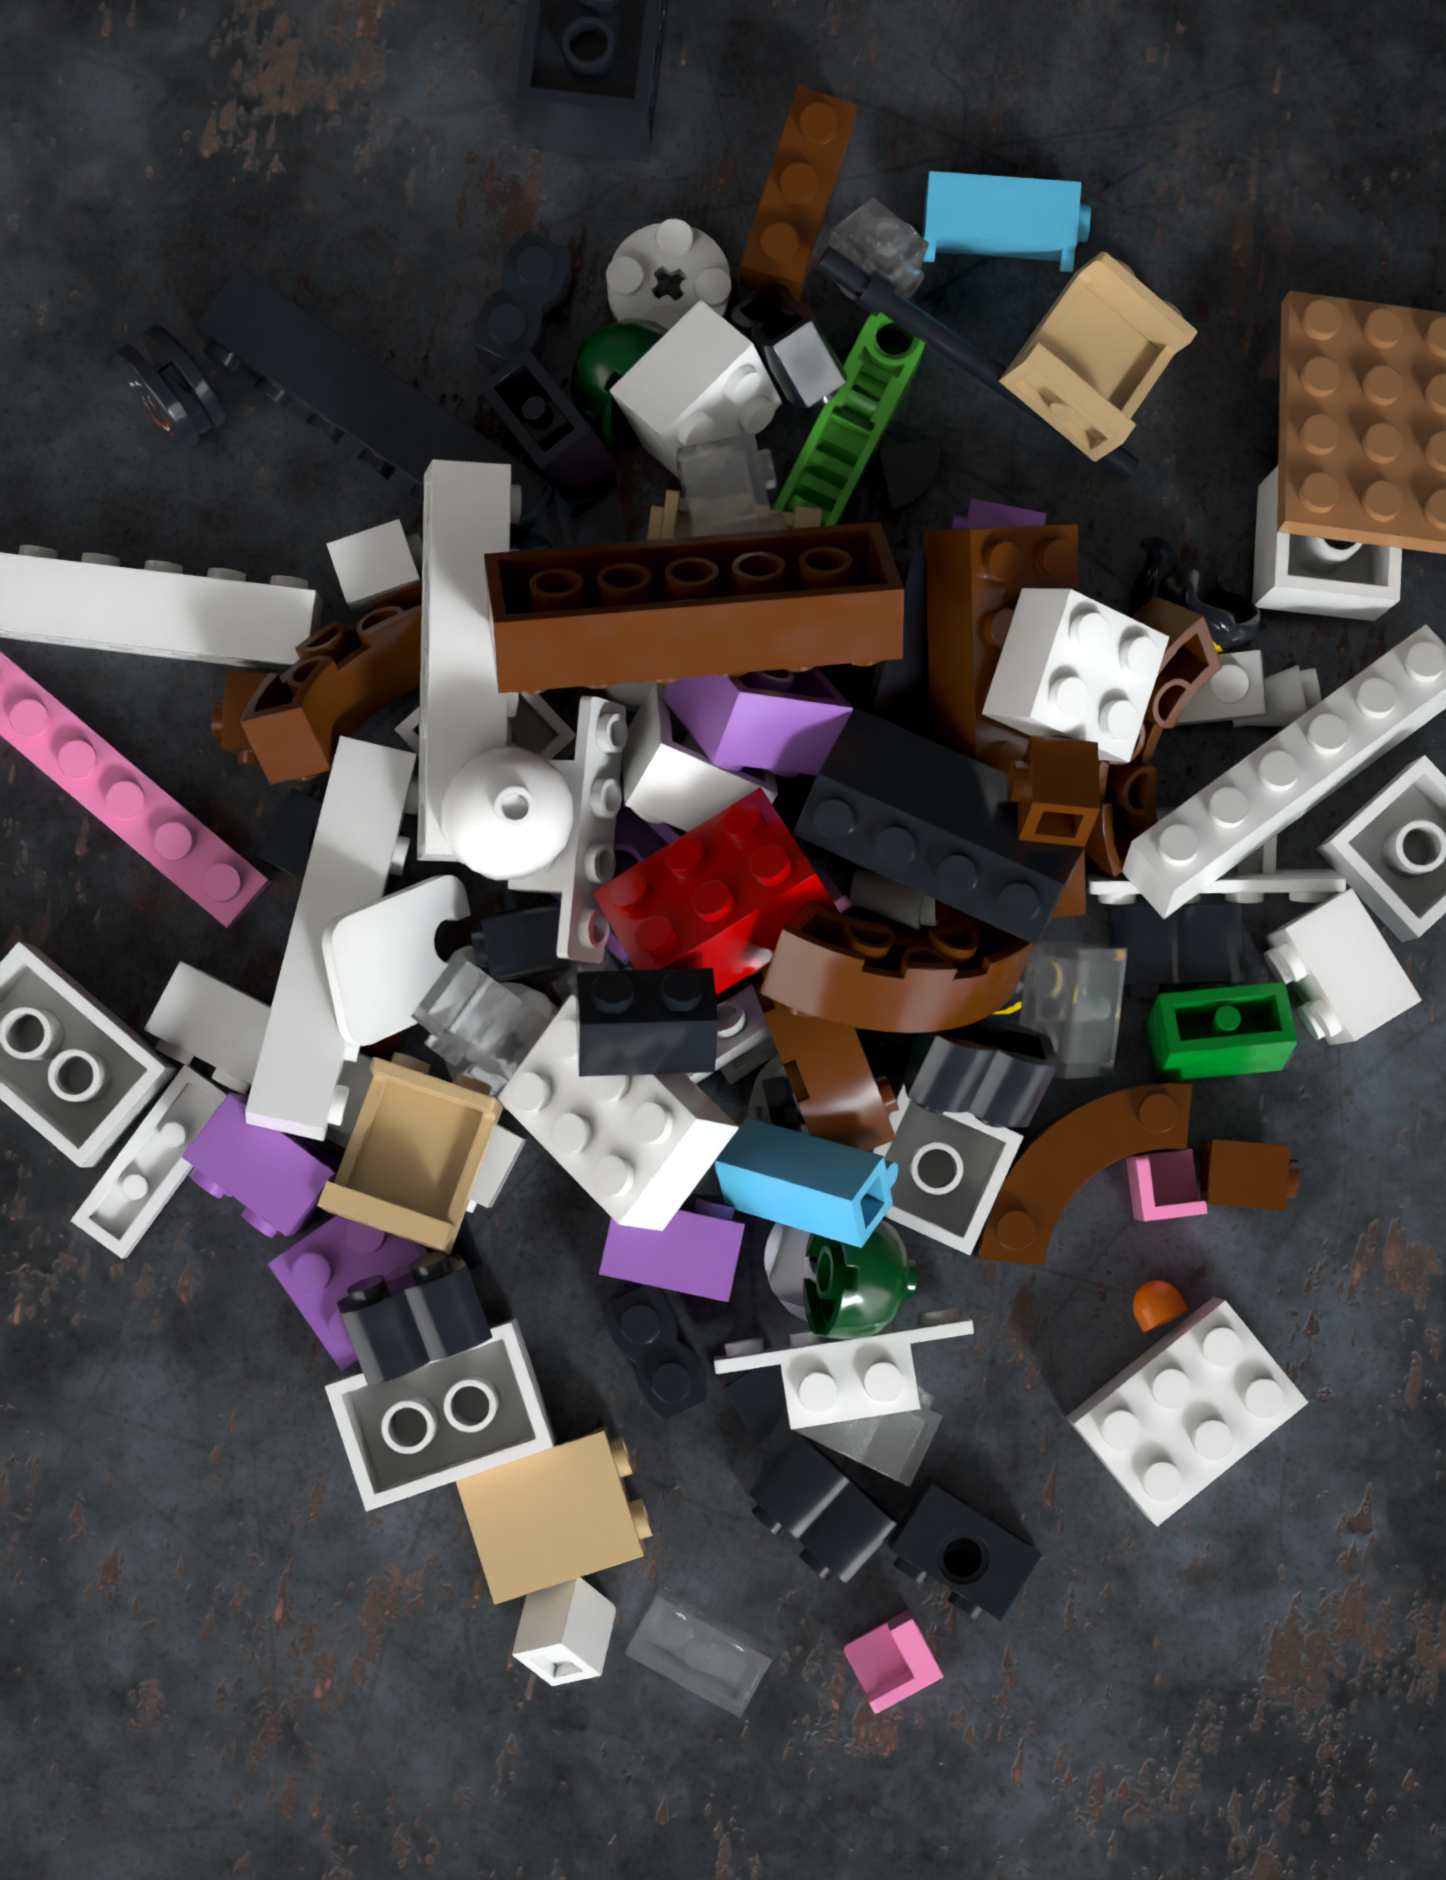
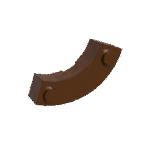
[240,579,422,785]
[1084,596,1222,877]
[760,901,1034,1033]
[748,962,899,1151]
[974,1083,1192,1266]

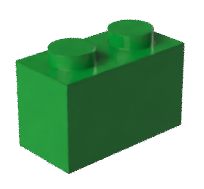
[1146,982,1298,1083]

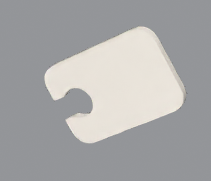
[322,875,481,1046]

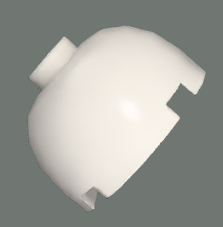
[440,747,574,881]

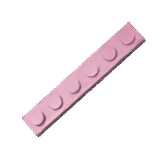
[0,651,272,929]

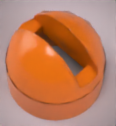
[1133,1280,1189,1334]

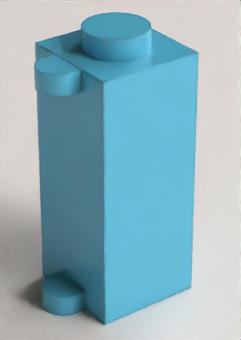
[921,171,1091,272]
[714,1117,898,1248]

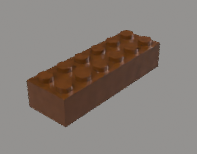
[484,521,904,695]
[925,524,1086,922]

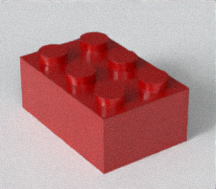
[592,787,840,995]

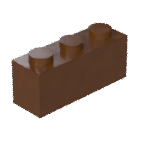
[740,86,858,302]

